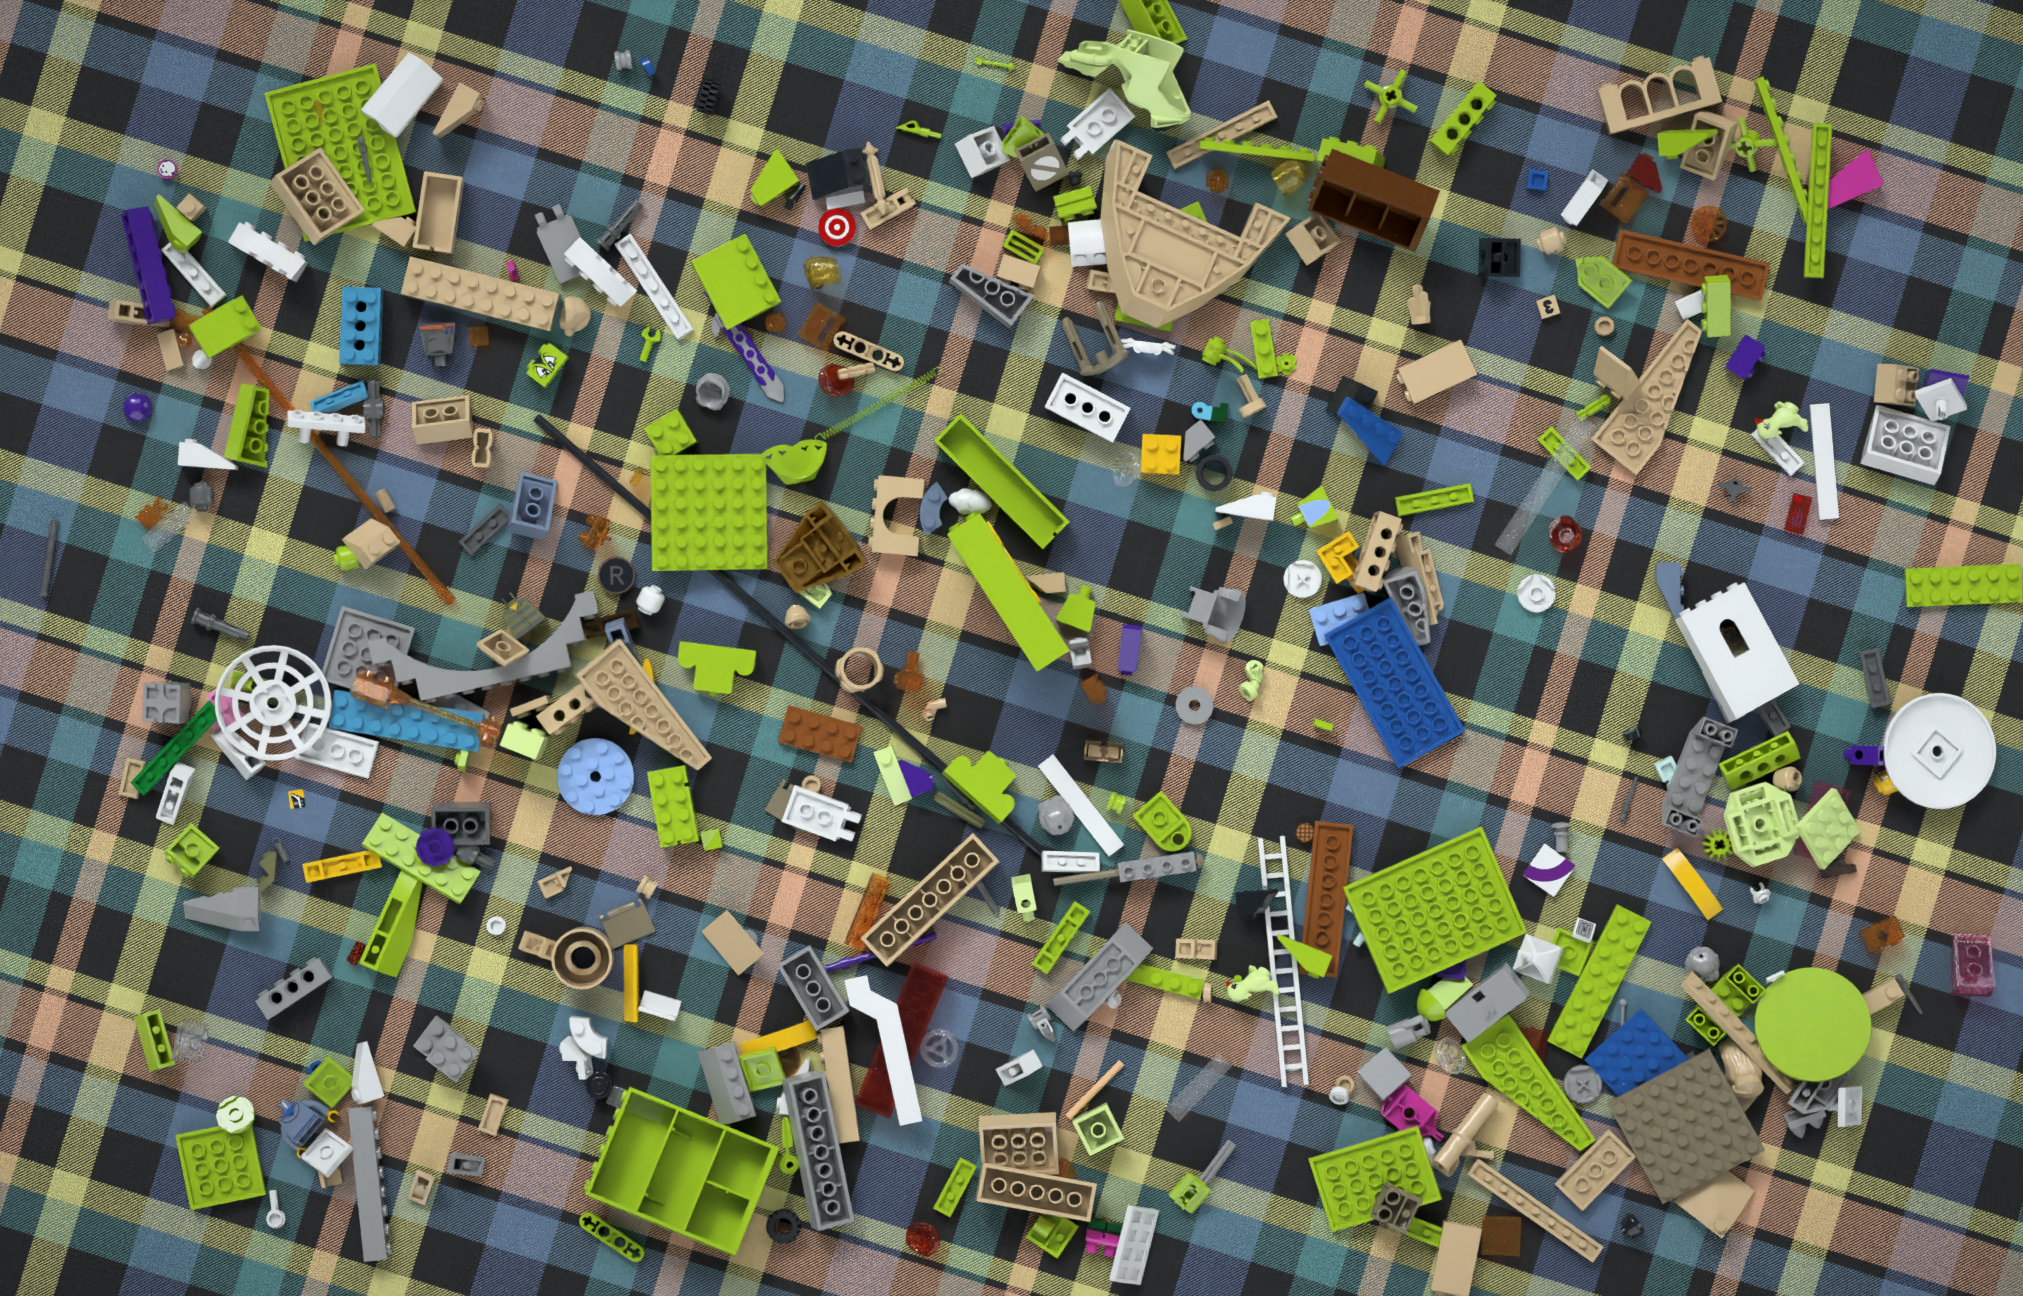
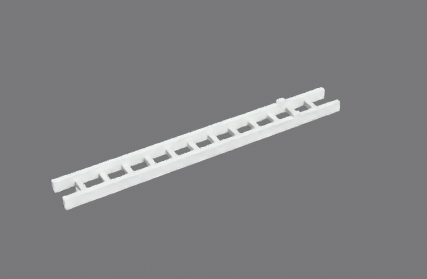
[1258,836,1309,1087]

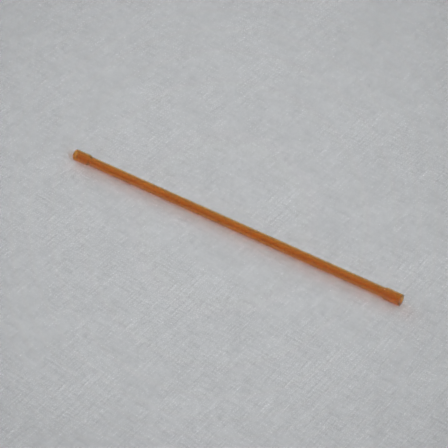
[201,306,456,606]

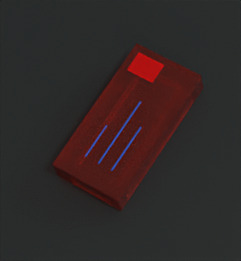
[1784,493,1812,535]

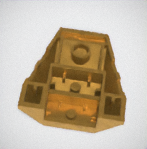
[773,501,867,593]

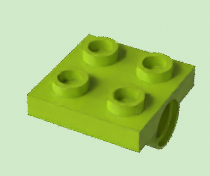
[1025,1213,1079,1258]

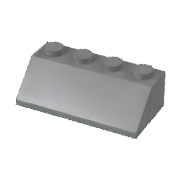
[698,1041,757,1125]

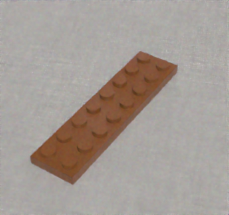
[1612,229,1770,301]
[1299,821,1353,978]

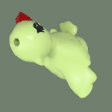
[1755,401,1808,439]
[1226,965,1280,1002]

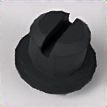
[1066,171,1083,186]

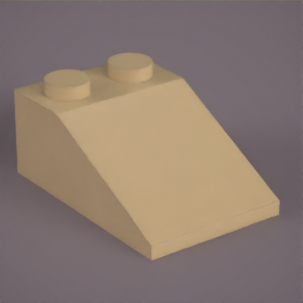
[433,82,485,139]
[1680,110,1738,181]
[1593,346,1640,401]

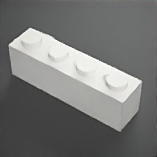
[228,222,308,282]

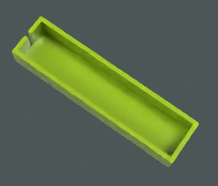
[934,413,1070,549]

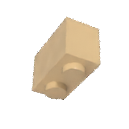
[997,254,1040,291]

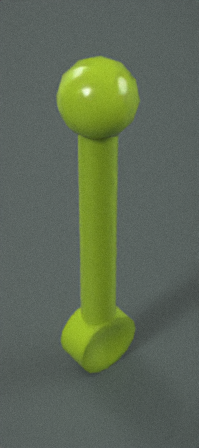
[975,57,1015,70]

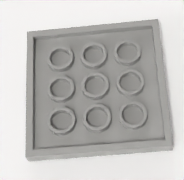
[322,606,416,699]

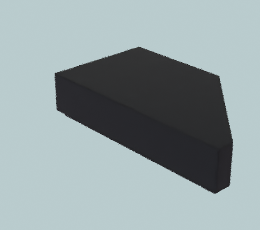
[1820,859,1857,879]

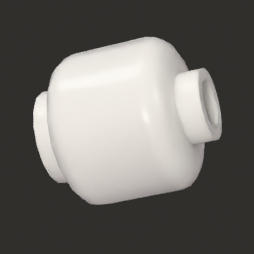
[636,585,665,615]

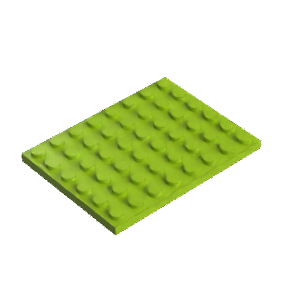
[265,63,416,242]
[1342,826,1527,994]

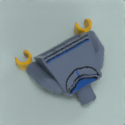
[279,1099,339,1158]

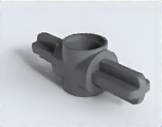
[363,380,385,437]
[454,845,495,870]

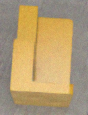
[1316,531,1359,584]

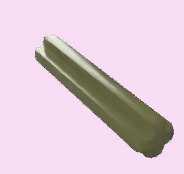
[934,791,985,829]

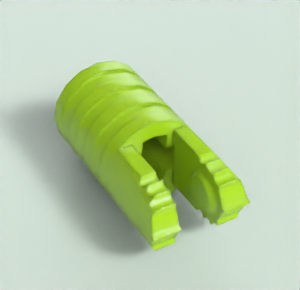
[230,671,268,693]

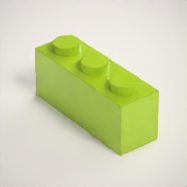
[1701,275,1731,337]
[134,1009,175,1072]

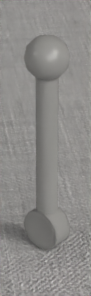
[1619,999,1627,1026]

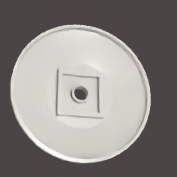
[1883,693,1996,809]

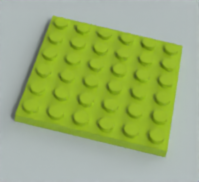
[650,454,767,571]

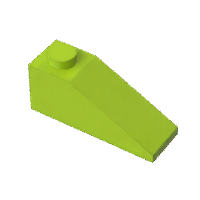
[1657,129,1718,159]
[153,194,202,254]
[1277,934,1332,979]

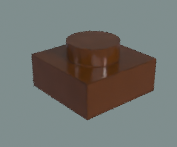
[1049,225,1069,246]

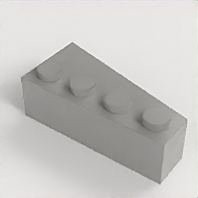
[949,264,1035,329]

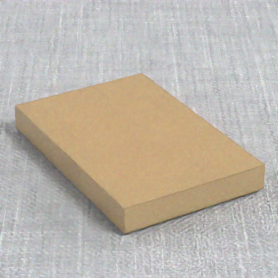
[701,910,764,975]

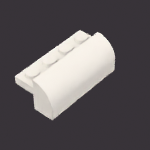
[1068,220,1107,267]

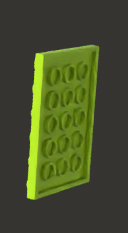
[1309,1125,1442,1232]

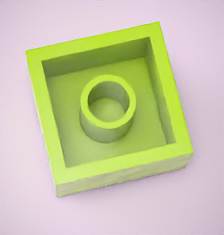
[644,409,698,455]

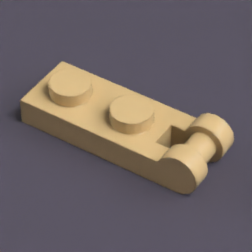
[860,187,917,230]

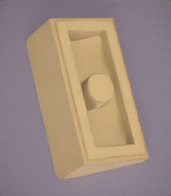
[157,329,185,371]

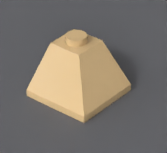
[476,629,530,667]

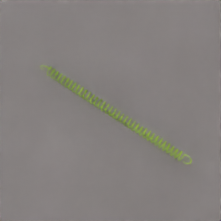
[815,367,942,443]

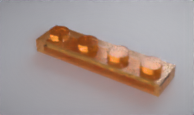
[844,872,891,950]

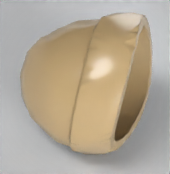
[560,296,591,337]

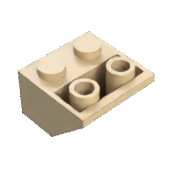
[1874,364,1919,406]

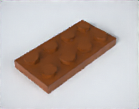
[778,705,862,763]

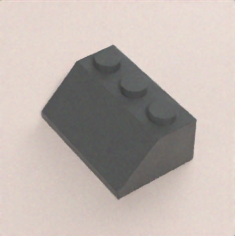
[431,802,492,845]

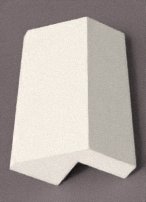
[361,53,444,138]

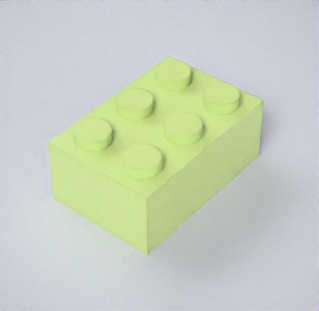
[500,721,550,760]

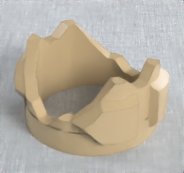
[835,647,884,693]

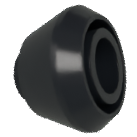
[1620,1213,1645,1238]

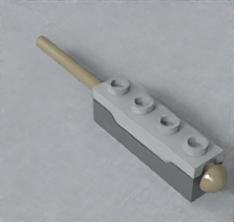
[1053,851,1204,886]

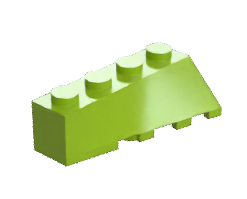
[224,383,270,468]

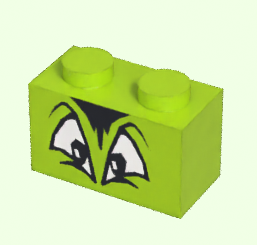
[526,343,569,388]

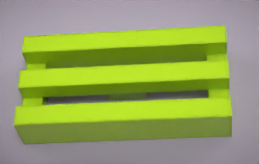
[1003,229,1045,265]

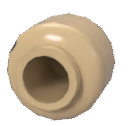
[1537,227,1567,255]
[1773,766,1802,792]

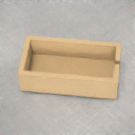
[413,171,465,255]

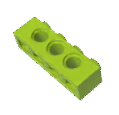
[1429,81,1497,157]
[1719,731,1800,791]

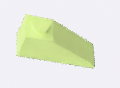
[873,745,912,806]

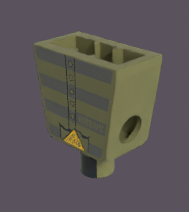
[502,592,547,640]

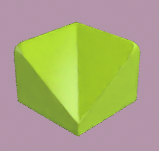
[700,828,723,851]

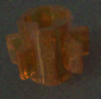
[1206,169,1229,193]

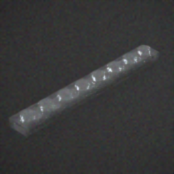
[1495,416,1595,555]

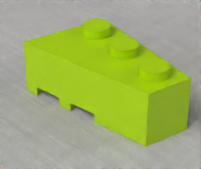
[1317,137,1386,168]

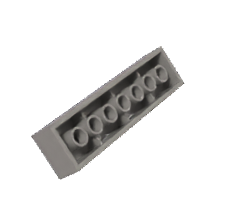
[782,1070,854,1231]

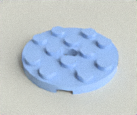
[557,738,634,815]

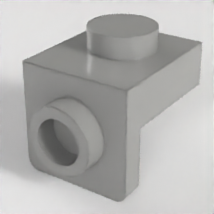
[1069,637,1092,670]

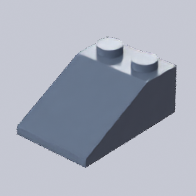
[507,472,558,541]

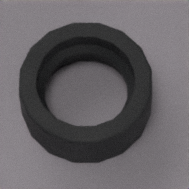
[1196,455,1233,492]

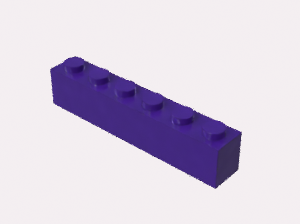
[121,206,176,325]

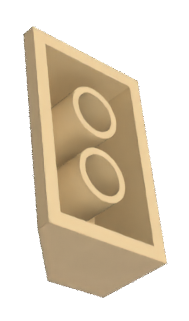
[412,395,473,445]

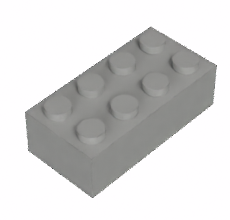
[777,944,850,1031]

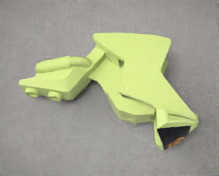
[1058,30,1191,132]

